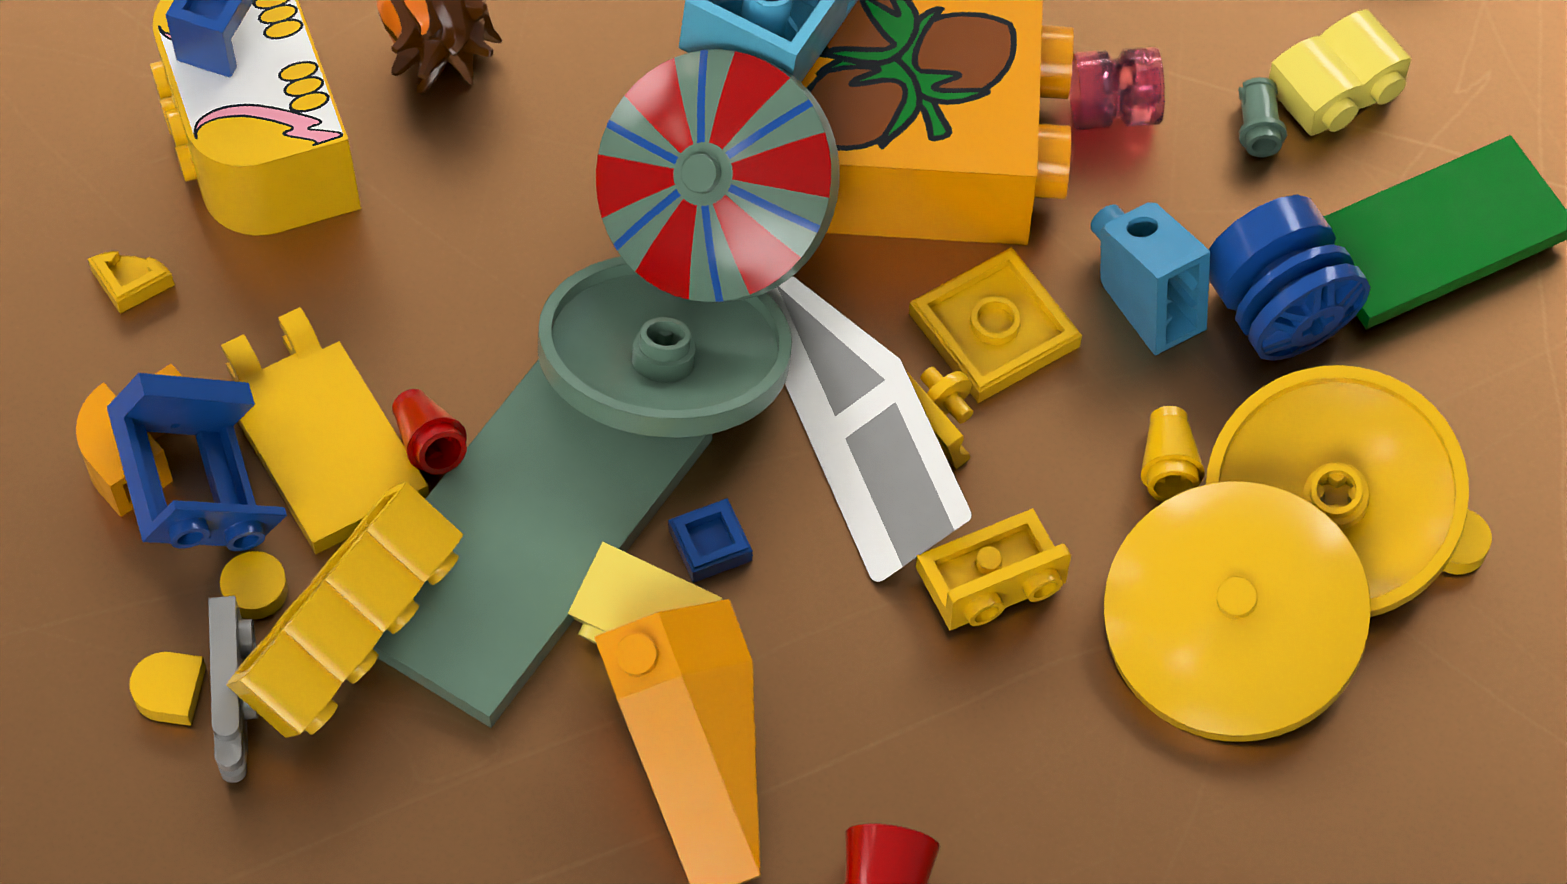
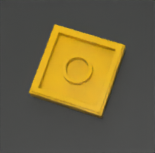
[909,247,1082,403]

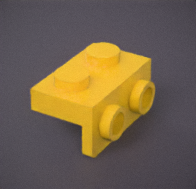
[916,508,1071,630]

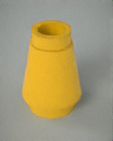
[1141,406,1205,502]

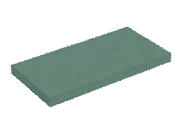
[373,359,712,728]

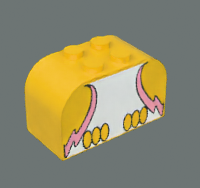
[150,0,361,236]

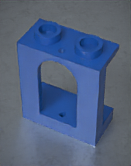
[107,373,287,551]

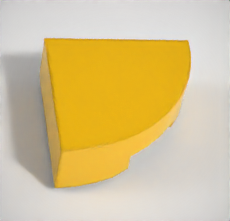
[88,251,175,314]

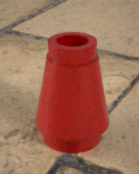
[392,389,467,475]

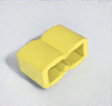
[1269,9,1411,136]

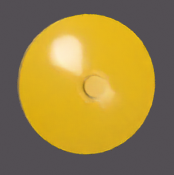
[1206,365,1469,617]
[1104,482,1370,742]

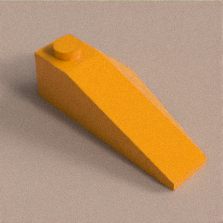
[594,599,761,884]

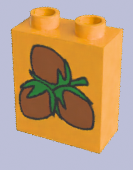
[801,0,1074,245]

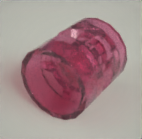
[1069,46,1165,130]

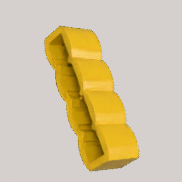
[226,482,464,738]

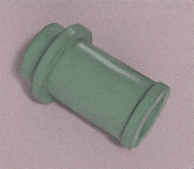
[1238,77,1287,157]

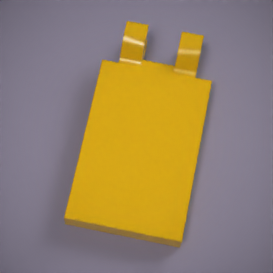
[221,307,429,555]

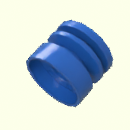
[1209,194,1371,361]

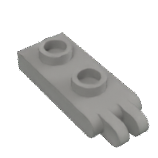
[208,596,259,783]

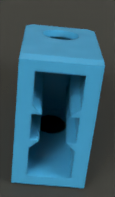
[1090,203,1210,356]

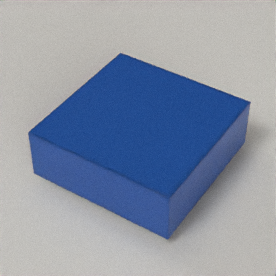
[668,498,753,583]

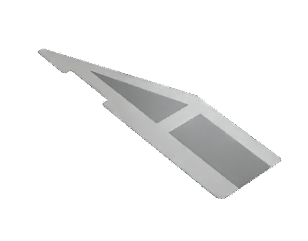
[767,276,972,582]

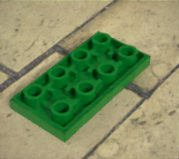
[1323,135,1567,329]

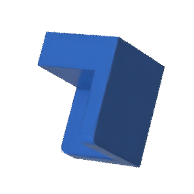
[165,0,253,77]

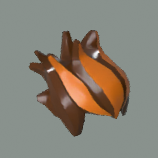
[377,0,502,95]

